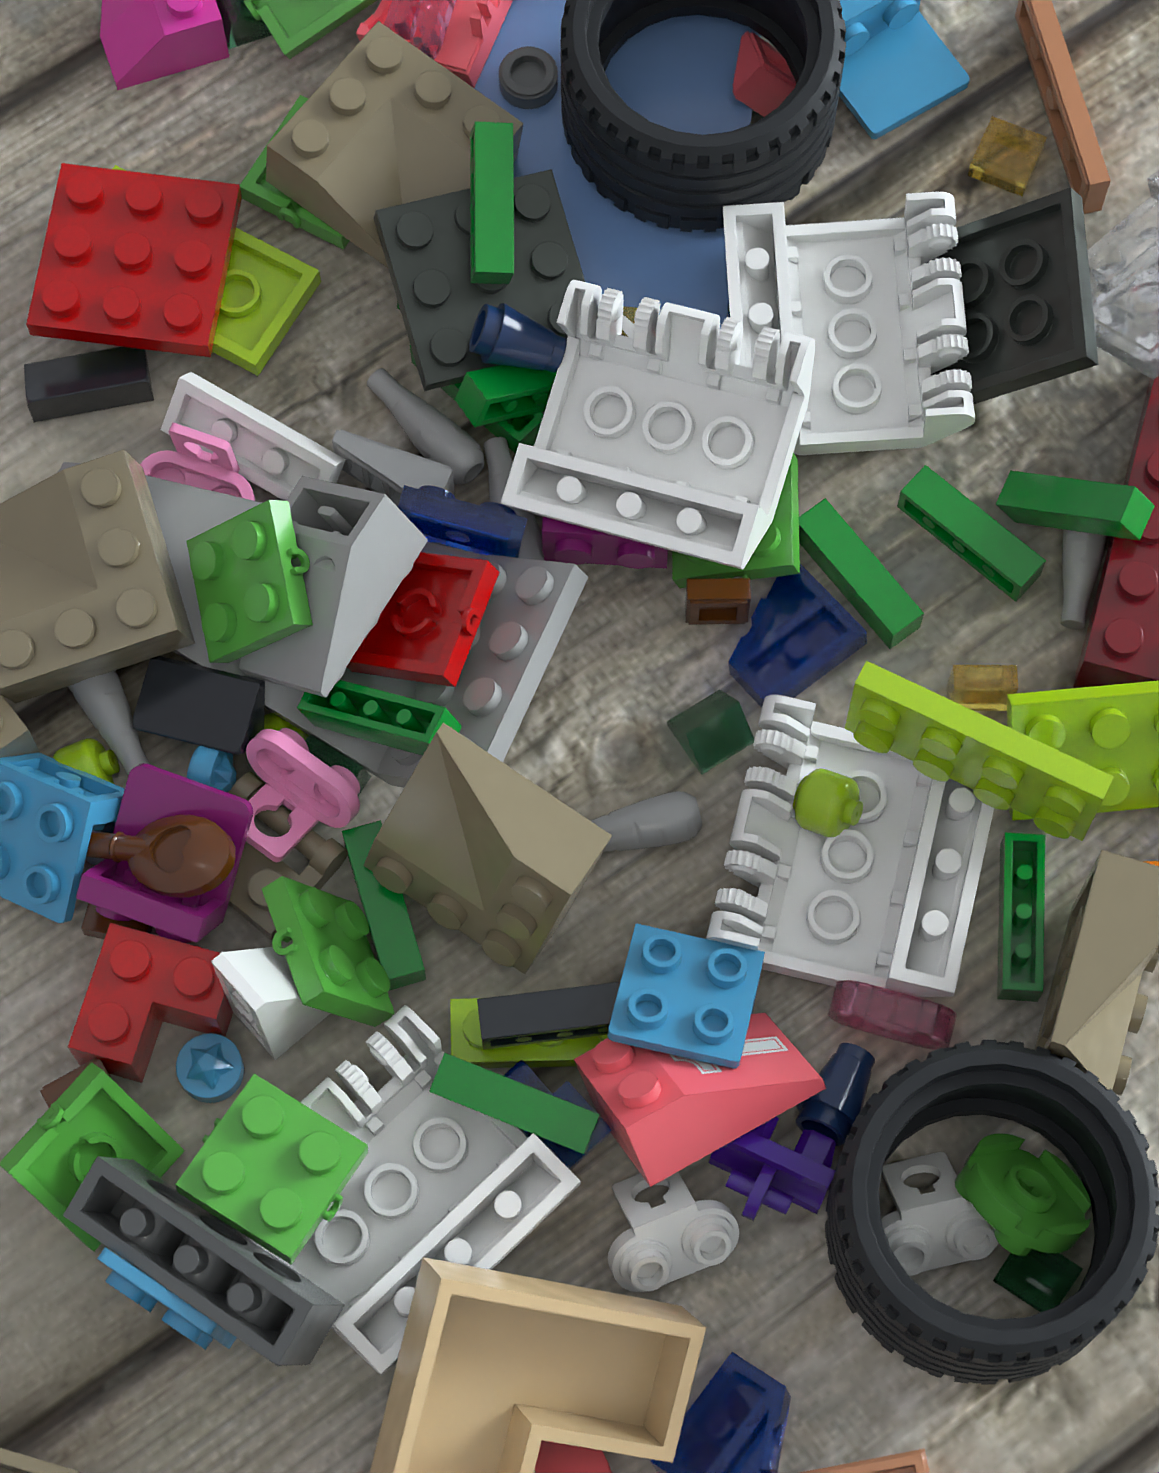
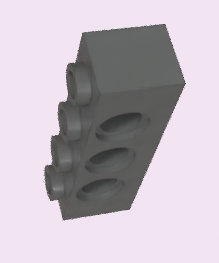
[63,1156,345,1366]

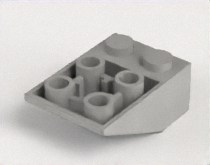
[239,476,428,698]

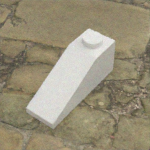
[211,945,330,1060]

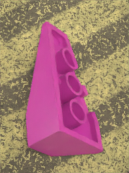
[100,0,230,90]

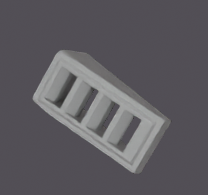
[332,430,455,532]

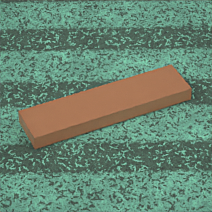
[1015,0,1111,214]

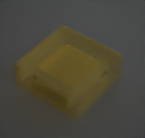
[968,116,1047,197]
[946,665,1018,711]

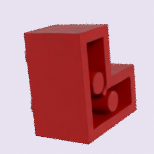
[68,923,233,1083]

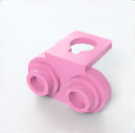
[140,423,256,501]
[246,728,360,862]

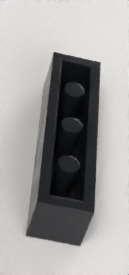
[477,981,621,1050]

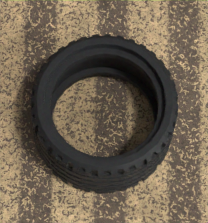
[560,0,846,232]
[825,1040,1159,1385]

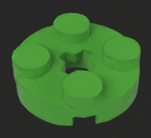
[954,1133,1091,1256]

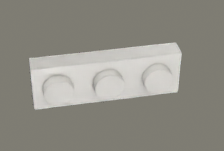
[161,372,346,501]

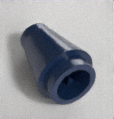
[469,303,567,373]
[796,1043,875,1146]

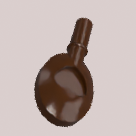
[86,815,236,898]

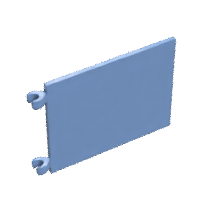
[474,0,761,332]

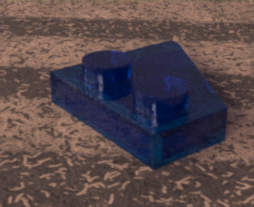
[398,485,528,558]
[728,563,867,708]
[650,1352,791,1473]

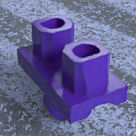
[708,1116,836,1221]

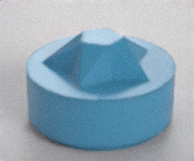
[187,746,236,793]
[176,1033,244,1103]

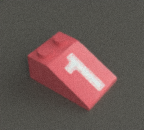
[574,1013,826,1187]

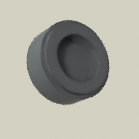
[499,46,558,109]

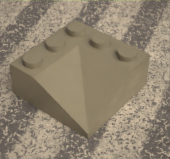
[266,21,524,268]
[0,449,195,703]
[363,723,612,974]
[1034,850,1159,1096]

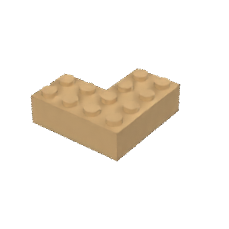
[370,1257,706,1473]

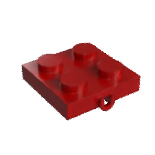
[346,552,500,687]

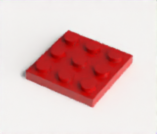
[26,163,242,358]

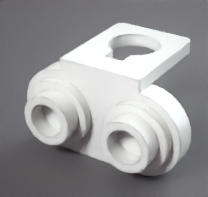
[881,1152,999,1276]
[608,1172,739,1292]

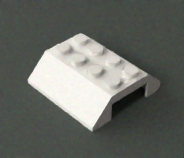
[723,192,975,455]
[501,279,815,570]
[706,695,994,998]
[247,1005,581,1376]

